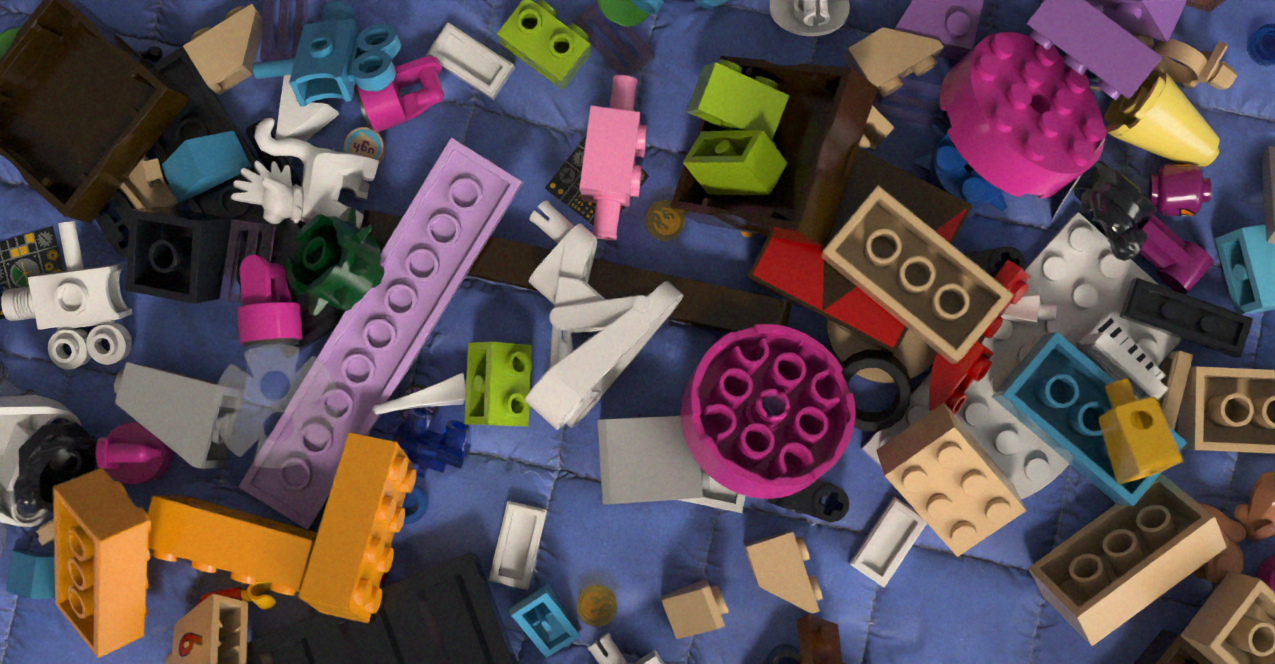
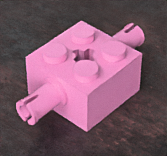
[579,75,647,241]

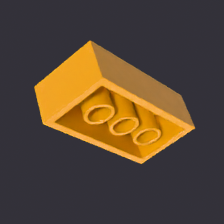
[298,432,416,624]
[54,468,151,658]
[147,495,318,595]

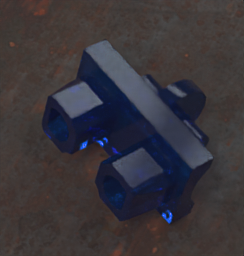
[392,408,471,479]

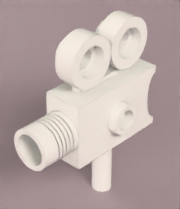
[1,221,133,369]

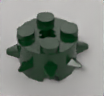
[286,207,385,316]

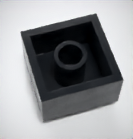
[126,206,230,304]

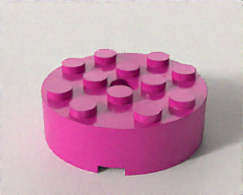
[940,32,1106,199]
[680,324,856,499]

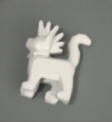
[231,118,379,229]

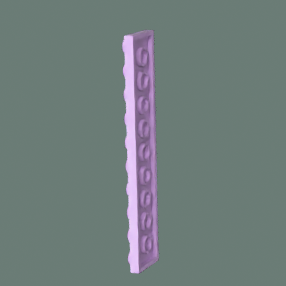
[238,137,524,530]

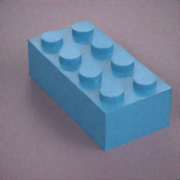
[991,332,1187,506]

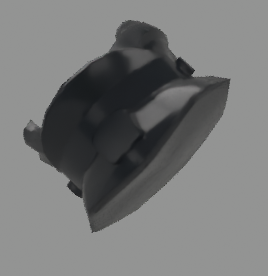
[1074,161,1157,261]
[13,422,106,513]

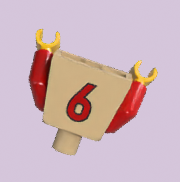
[165,580,276,664]

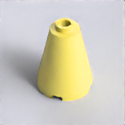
[1104,65,1220,167]

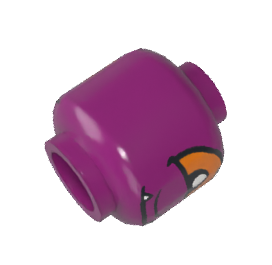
[1148,164,1211,216]

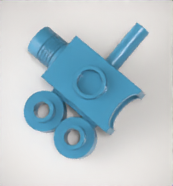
[253,0,401,107]

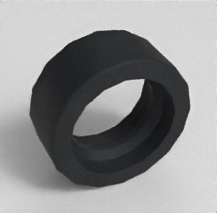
[841,349,911,432]

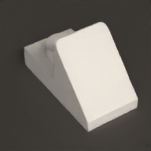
[275,75,339,142]

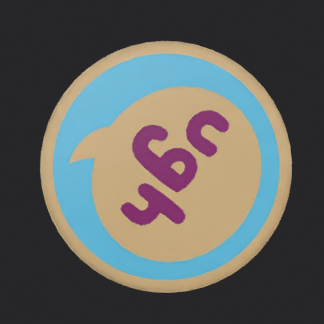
[344,127,386,165]

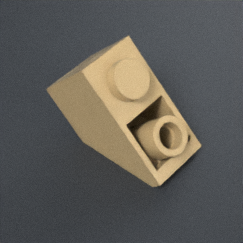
[183,3,266,95]
[844,27,943,97]
[744,530,823,614]
[661,579,729,639]

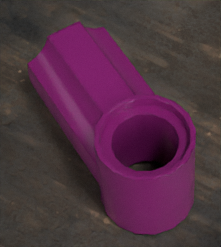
[1137,216,1214,295]

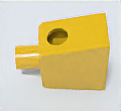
[1099,378,1183,485]

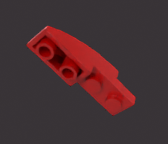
[929,260,1030,414]

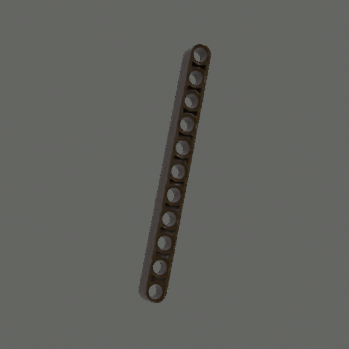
[360,210,792,333]

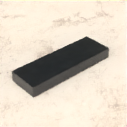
[1120,277,1253,358]

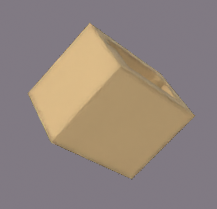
[142,158,166,188]

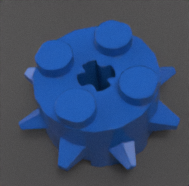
[914,123,1007,222]

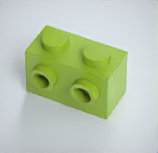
[497,0,592,91]
[686,60,789,140]
[683,130,787,195]
[464,342,532,427]

